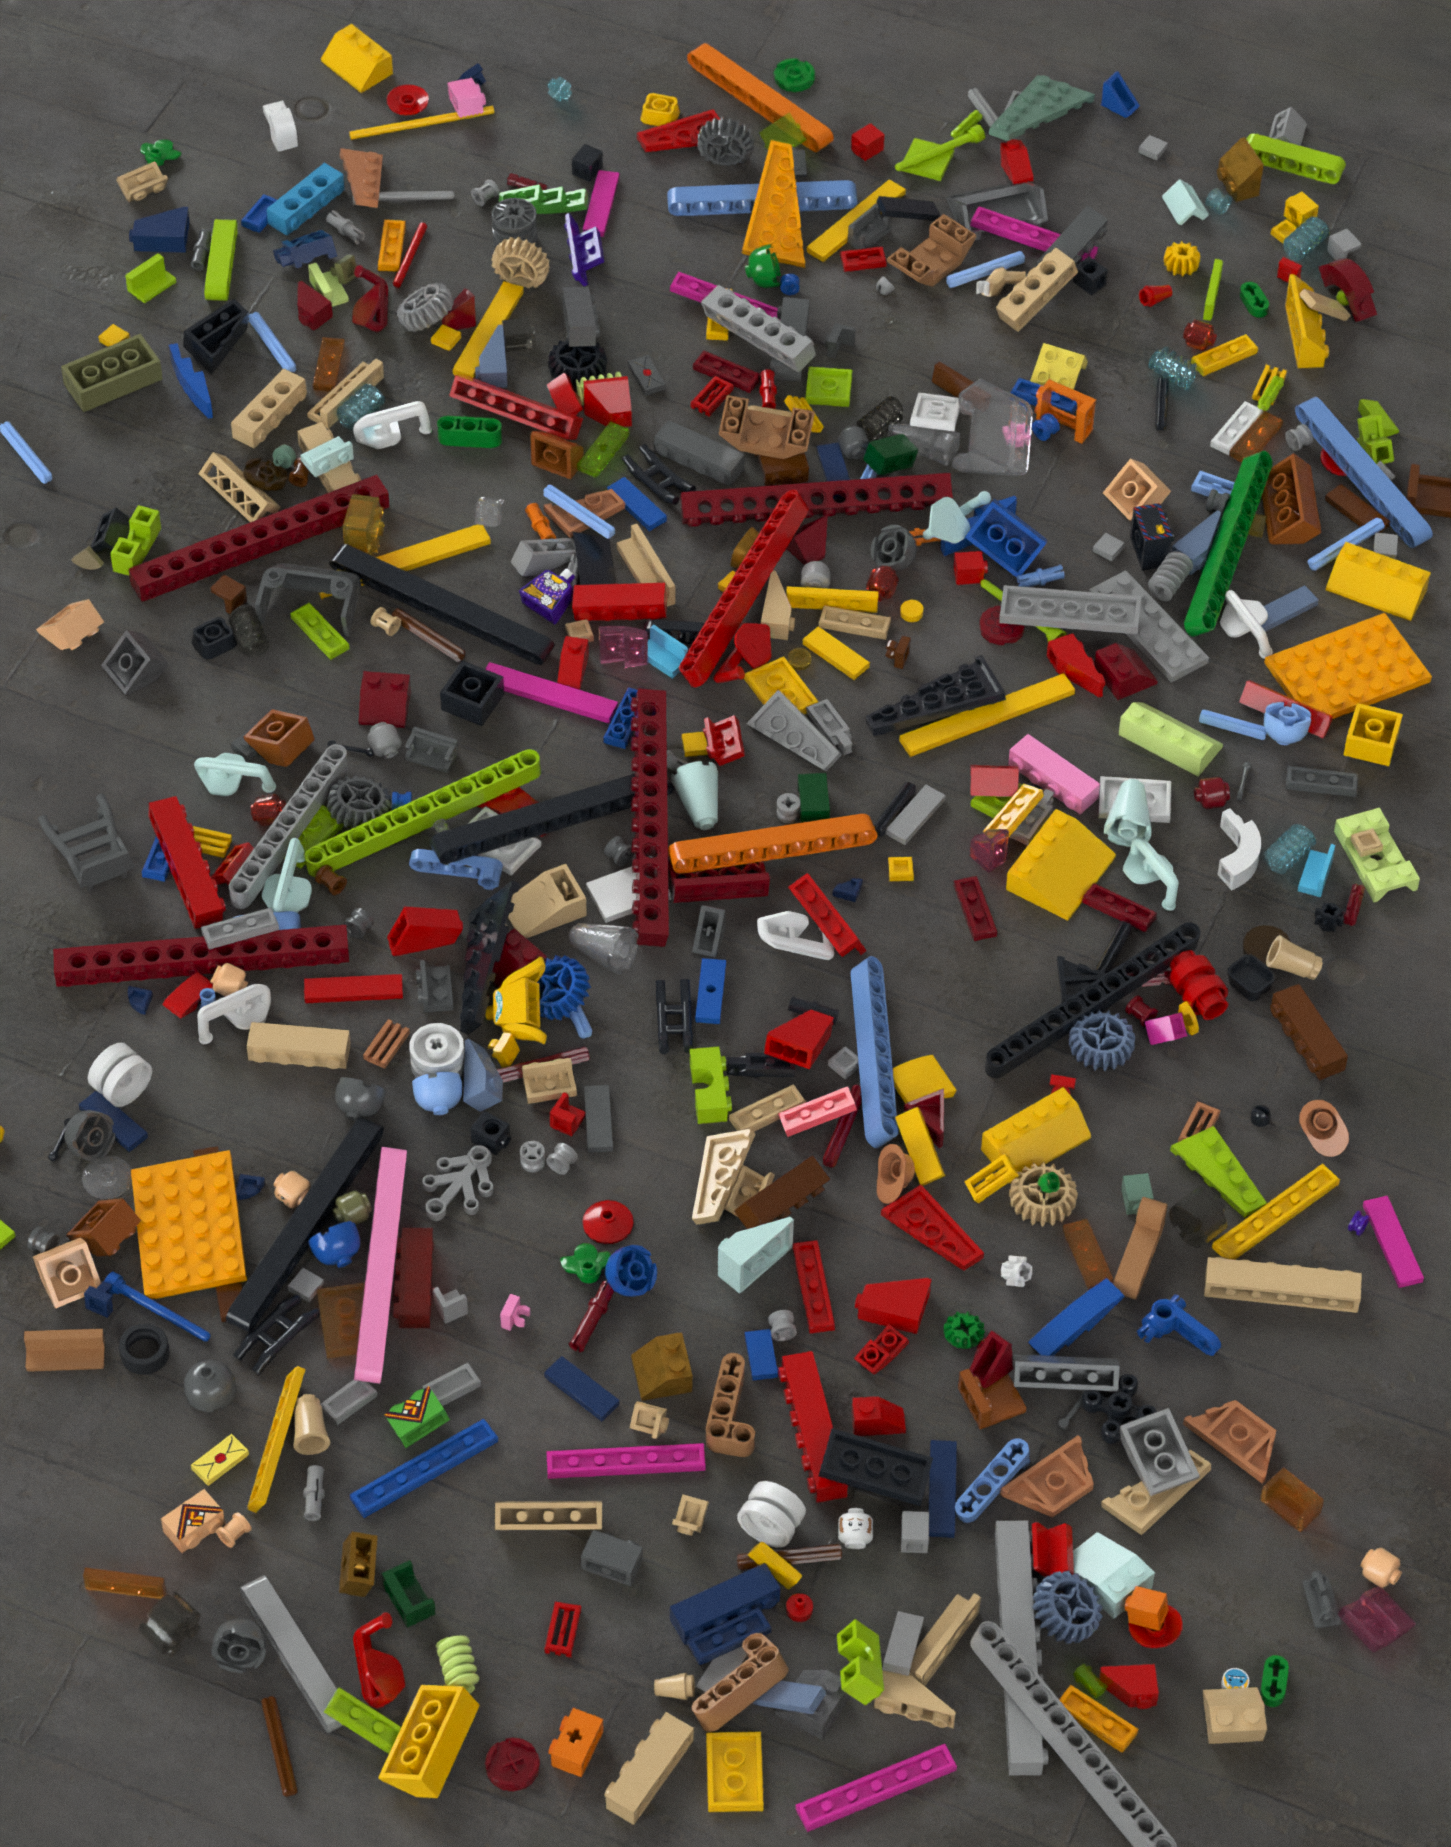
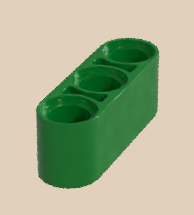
[437,416,502,448]

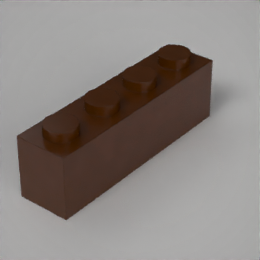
[1270,984,1348,1081]
[734,1155,831,1229]

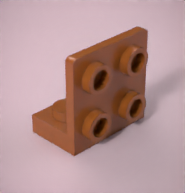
[958,1369,1027,1429]

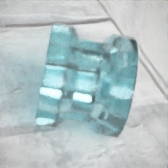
[1205,188,1232,215]

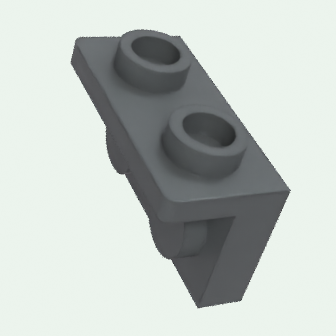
[416,959,453,1013]

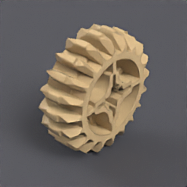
[492,237,550,289]
[1009,1162,1078,1227]

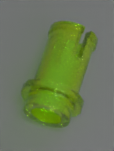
[1073,1664,1108,1699]

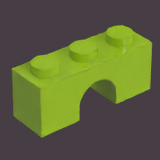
[110,505,161,576]
[690,1047,732,1124]
[837,1619,884,1706]

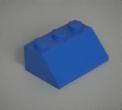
[965,498,1048,578]

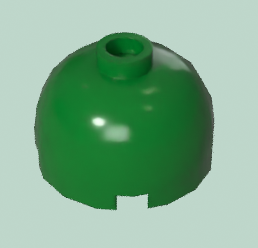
[745,244,781,289]

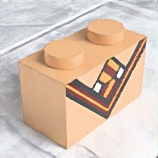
[161,1489,225,1553]

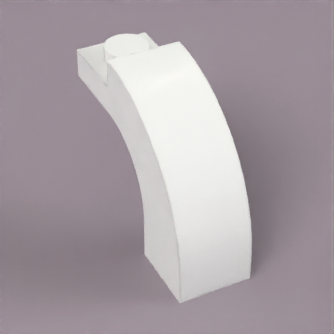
[1217,808,1261,891]

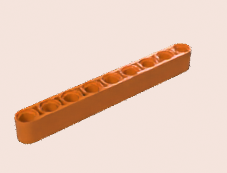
[687,43,834,152]
[668,814,877,874]

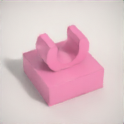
[500,1294,530,1331]

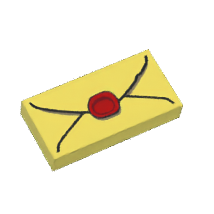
[191,1434,249,1486]

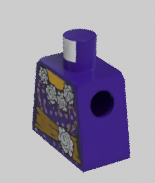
[519,569,575,625]

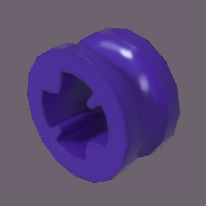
[1348,1210,1370,1236]

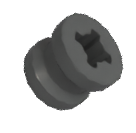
[1206,489,1230,515]
[604,836,634,866]
[343,908,374,939]
[27,1226,59,1253]

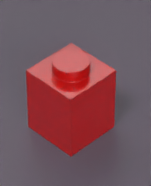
[851,123,885,161]
[953,551,988,585]

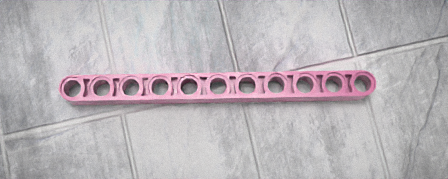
[354,1147,407,1384]

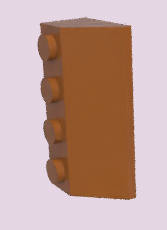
[1262,453,1322,545]

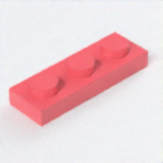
[778,1086,857,1137]

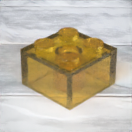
[343,494,384,556]

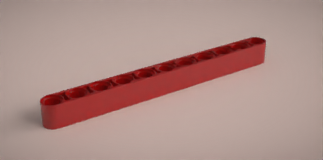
[679,490,809,688]

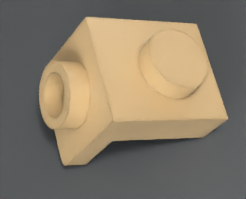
[630,1401,669,1439]
[672,1494,709,1536]

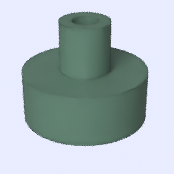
[273,445,296,469]

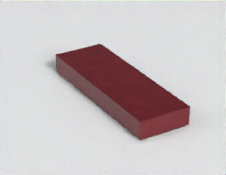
[693,351,761,393]
[953,876,997,941]
[1082,883,1157,932]

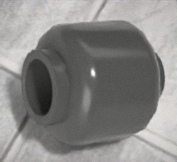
[838,425,869,459]

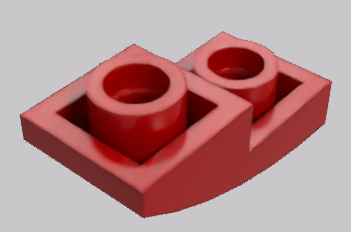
[547,373,583,415]
[163,972,213,1019]
[854,1324,909,1375]

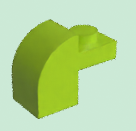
[1357,413,1394,464]

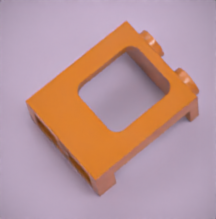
[1034,379,1096,444]

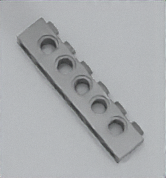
[701,285,816,373]

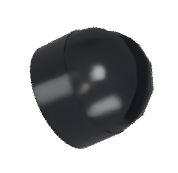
[1250,1104,1271,1127]

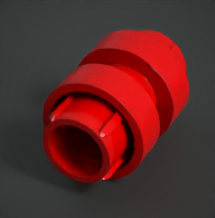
[1169,950,1228,1020]

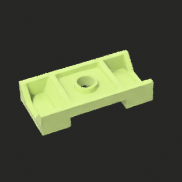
[1334,807,1420,903]

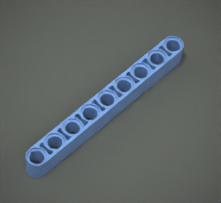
[667,180,858,216]
[1295,397,1433,548]
[851,956,898,1148]

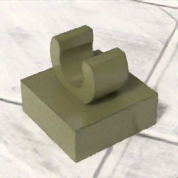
[330,255,357,284]

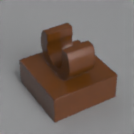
[885,636,911,669]

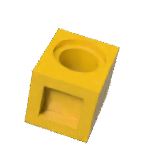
[1284,192,1319,230]

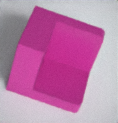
[1144,1012,1187,1045]

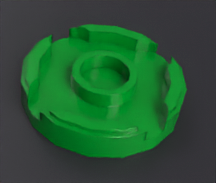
[774,58,815,92]

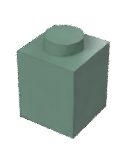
[1121,1173,1154,1215]

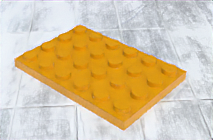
[1264,613,1432,719]
[131,1150,247,1299]

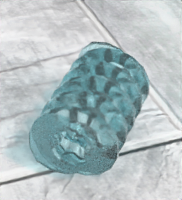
[1283,217,1330,261]
[1148,346,1197,390]
[337,384,385,430]
[1264,824,1316,874]

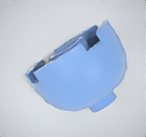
[1264,702,1311,745]
[412,1072,462,1115]

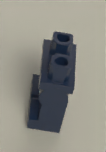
[273,230,337,268]

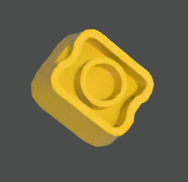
[640,93,680,126]

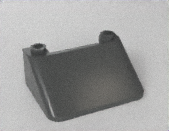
[946,182,1048,240]

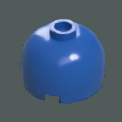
[308,1221,361,1268]
[605,1245,657,1297]

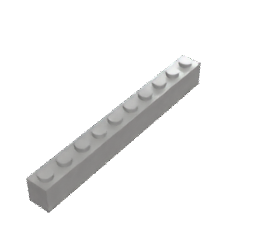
[995,1521,1048,1775]

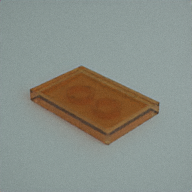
[317,1282,365,1359]

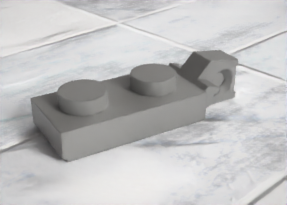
[806,699,853,755]
[1010,789,1054,846]

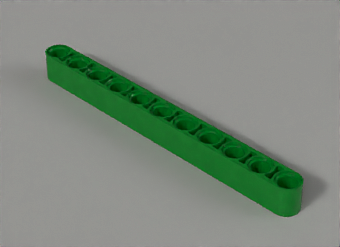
[1184,450,1273,637]

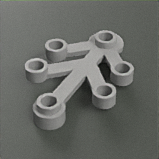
[422,1145,493,1221]

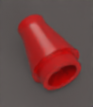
[1139,285,1173,307]

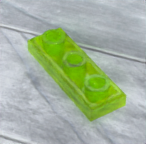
[577,422,630,478]

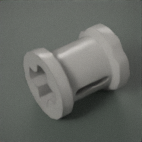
[471,179,500,206]

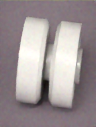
[410,1023,464,1078]
[88,1043,152,1107]
[737,1481,806,1548]

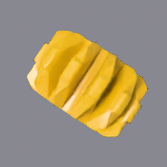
[1163,241,1201,277]

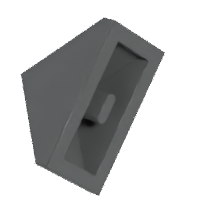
[692,905,726,958]

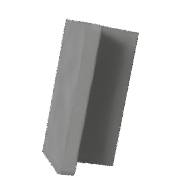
[1269,107,1307,146]

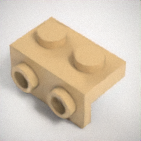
[116,161,168,202]
[522,1058,577,1104]
[724,1165,775,1217]

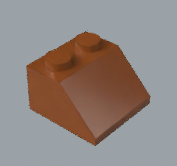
[531,431,584,479]
[243,709,315,767]
[66,1198,141,1257]

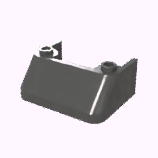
[255,563,361,637]

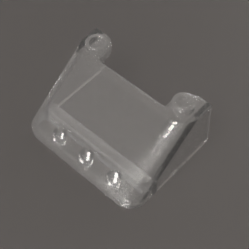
[952,379,1033,477]

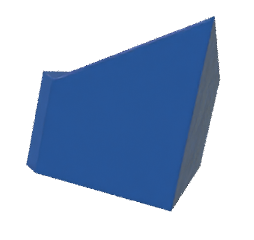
[1101,71,1140,118]

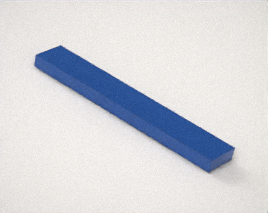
[350,1419,498,1518]

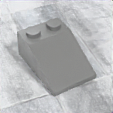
[1120,1408,1200,1496]

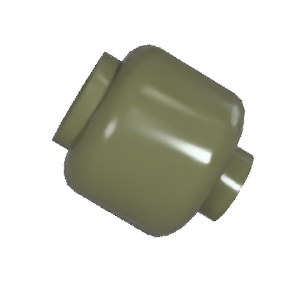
[332,1190,372,1225]

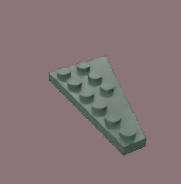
[989,75,1095,141]

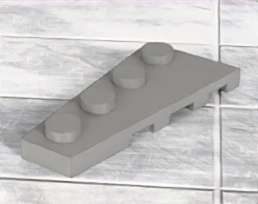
[747,690,843,771]

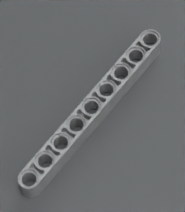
[229,744,348,909]

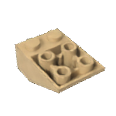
[508,864,587,939]

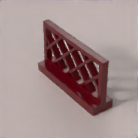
[668,856,770,903]

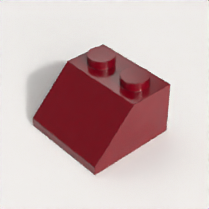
[1095,643,1158,700]
[358,671,411,728]
[492,928,547,989]

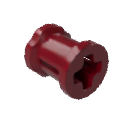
[1125,995,1158,1027]

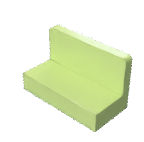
[308,263,349,307]

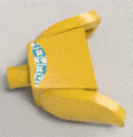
[485,957,547,1044]

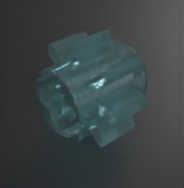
[547,76,572,102]

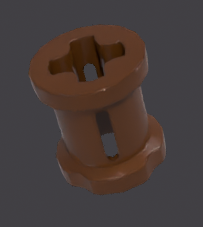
[289,457,311,487]
[315,865,347,896]

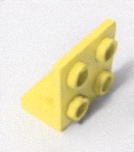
[1030,343,1088,390]

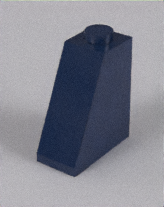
[129,207,190,253]

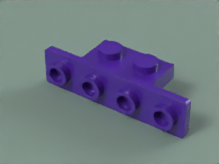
[564,213,605,287]

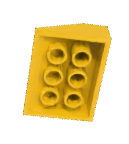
[1006,809,1116,921]

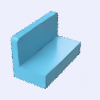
[638,625,688,678]
[1298,844,1336,897]

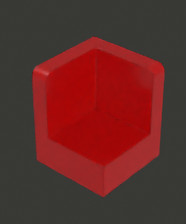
[550,1092,585,1137]

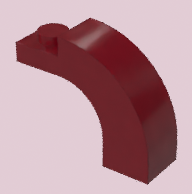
[1318,258,1377,322]

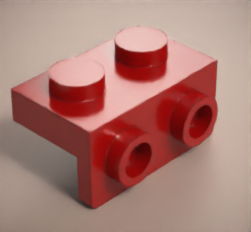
[703,715,745,766]

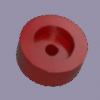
[786,1593,813,1622]

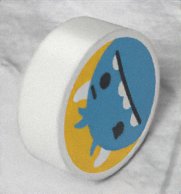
[1221,1668,1249,1689]

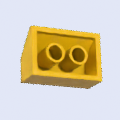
[321,24,393,93]

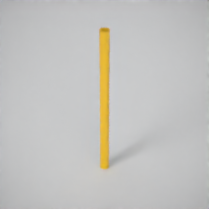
[349,105,494,140]

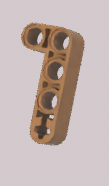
[1113,1197,1168,1300]
[706,1353,755,1457]
[692,1633,788,1732]

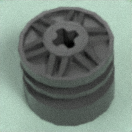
[492,198,537,248]

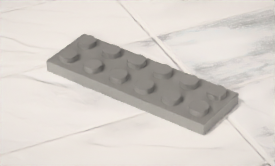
[1089,570,1209,683]
[999,585,1141,634]

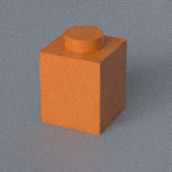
[1125,1586,1168,1631]

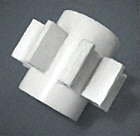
[1001,1256,1032,1287]

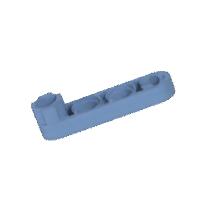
[409,849,503,890]
[955,1438,1030,1523]

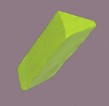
[1358,399,1399,437]

